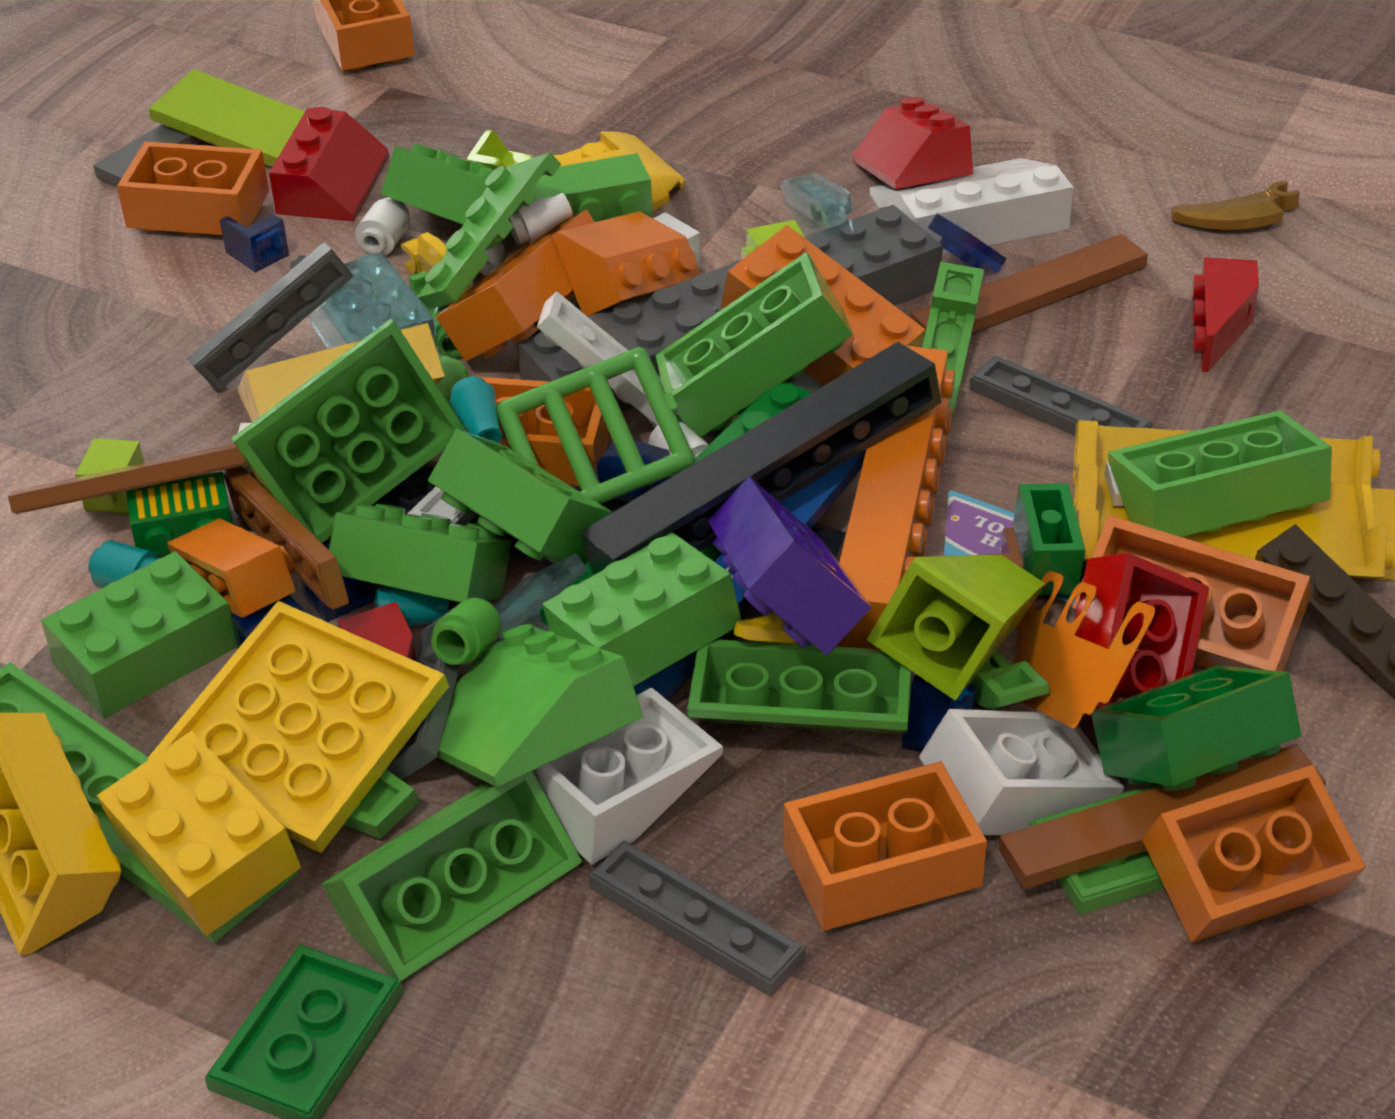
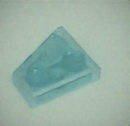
[494,554,588,644]

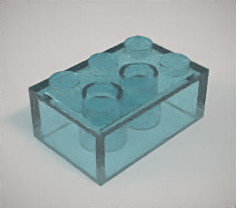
[307,252,438,353]

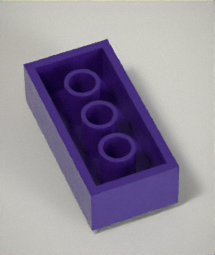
[708,476,872,655]

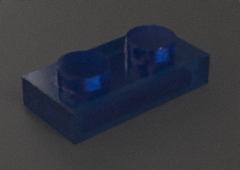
[928,213,1007,273]

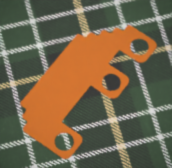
[1014,571,1155,729]

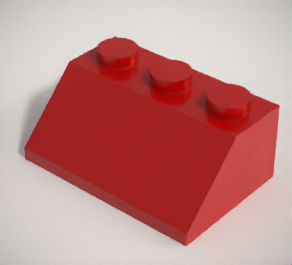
[853,97,973,189]
[269,107,389,222]
[1075,553,1209,724]

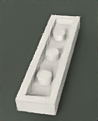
[537,291,685,428]

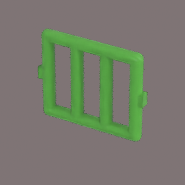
[496,347,695,504]

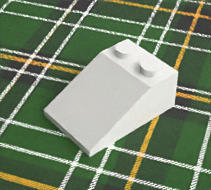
[532,688,723,865]
[919,709,1125,835]

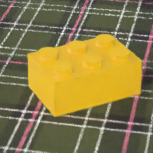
[97,730,301,937]

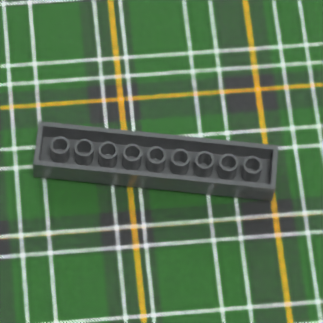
[517,205,943,411]

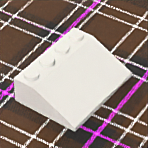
[870,158,1074,255]

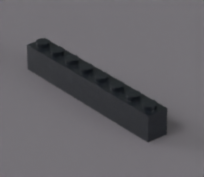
[580,342,942,574]

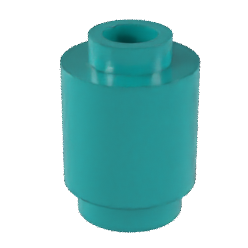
[88,540,159,588]

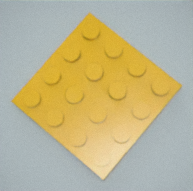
[147,601,449,853]

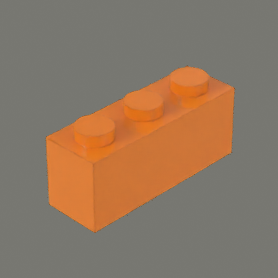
[167,518,296,618]

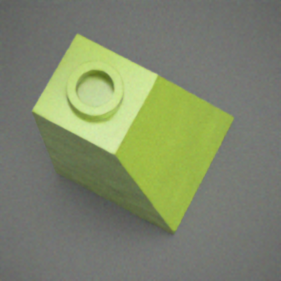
[867,555,1045,701]

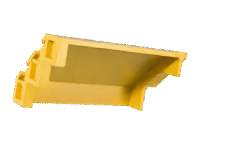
[1073,420,1395,581]

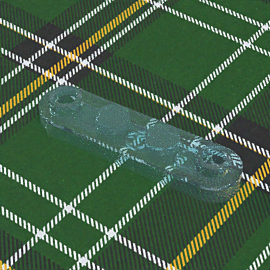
[780,173,854,227]

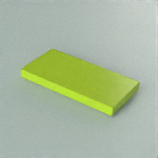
[149,69,305,167]

